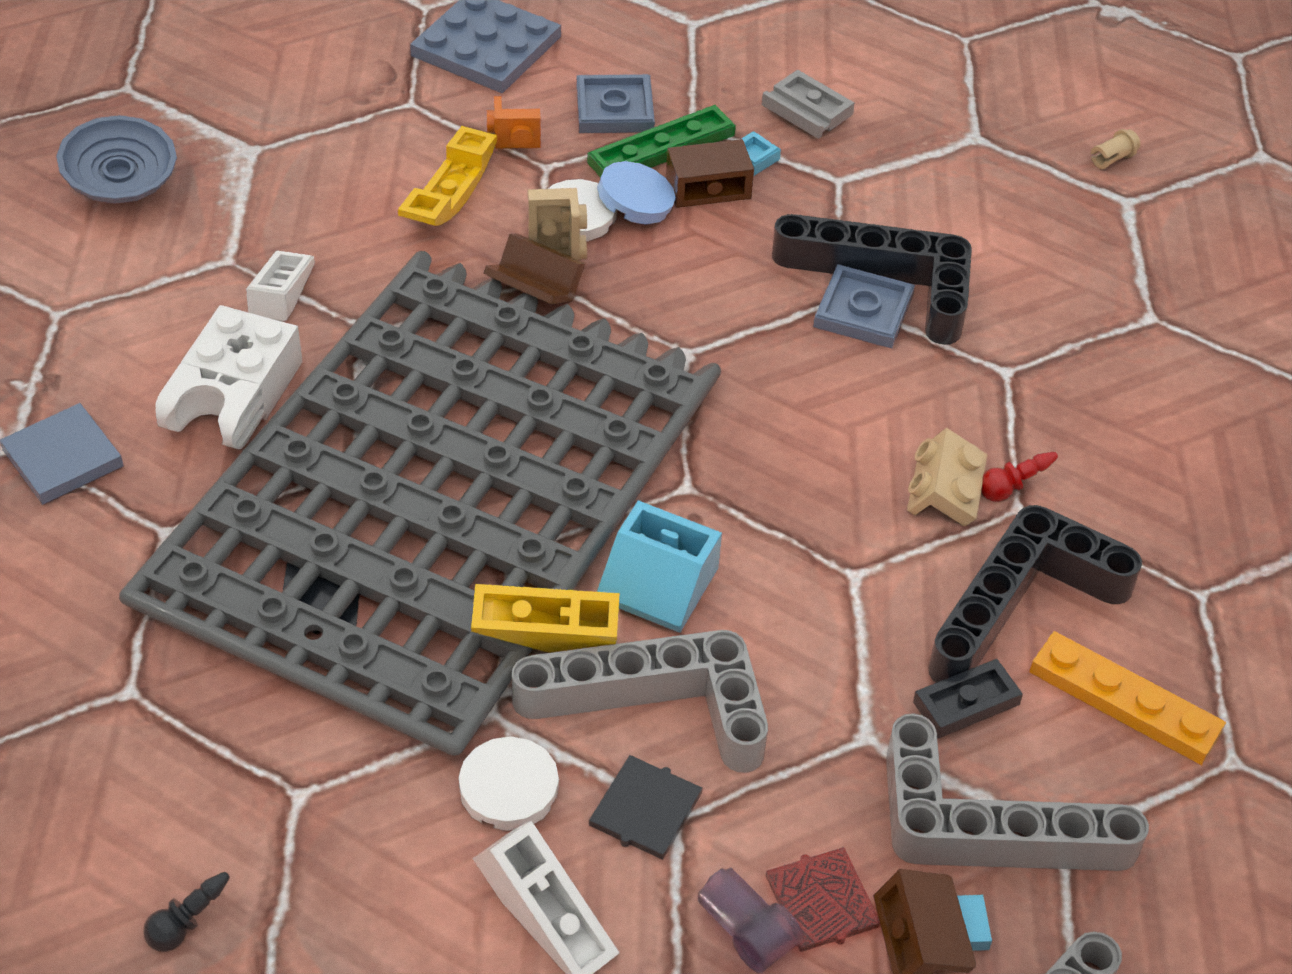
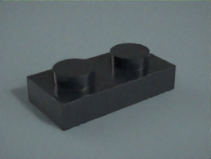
[913,659,1023,738]

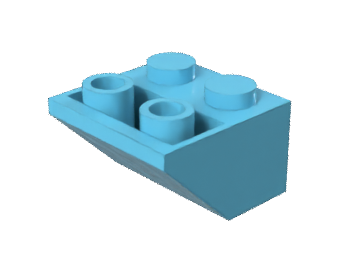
[597,500,722,633]

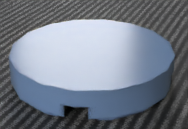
[597,161,676,224]

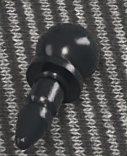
[143,872,230,952]

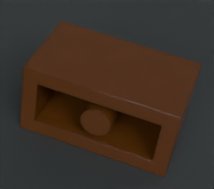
[666,139,754,208]

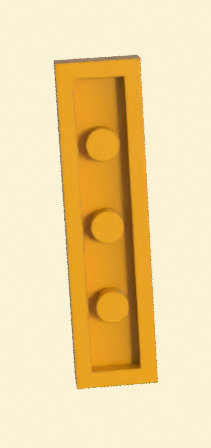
[1029,631,1226,766]

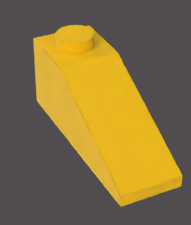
[471,584,620,653]

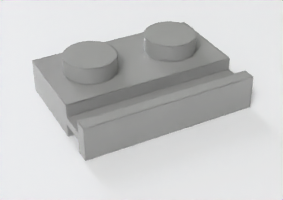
[762,70,855,139]

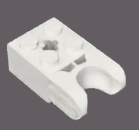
[156,305,303,449]

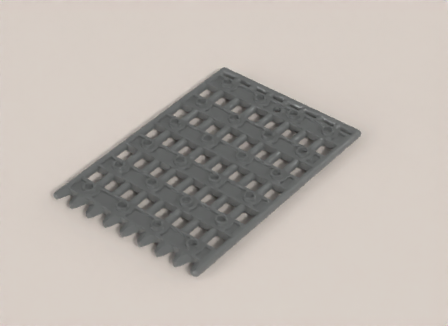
[119,251,722,756]

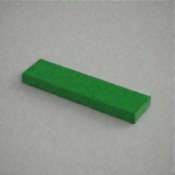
[587,105,736,178]

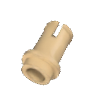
[1091,129,1140,169]

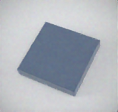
[576,74,655,133]
[813,264,915,349]
[0,403,124,505]

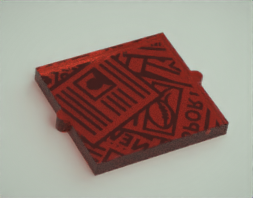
[766,847,880,952]

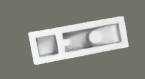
[473,821,619,974]

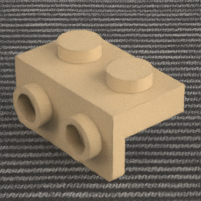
[528,188,587,260]
[907,428,987,527]

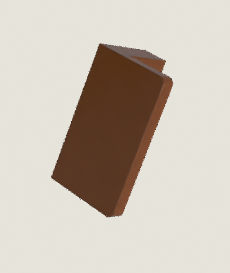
[483,233,586,304]
[873,869,976,974]

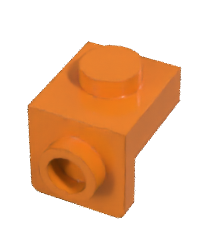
[487,96,541,149]

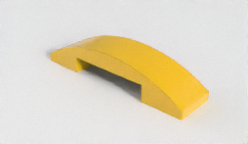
[398,126,497,226]

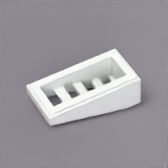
[246,251,315,321]

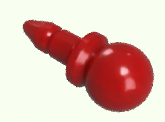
[981,452,1058,502]

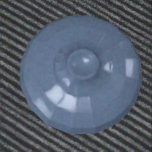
[56,115,177,204]

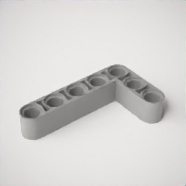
[512,630,768,773]
[886,713,1149,871]

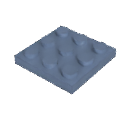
[410,0,561,93]

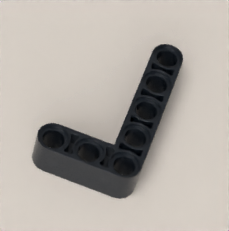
[772,214,972,345]
[928,505,1142,683]

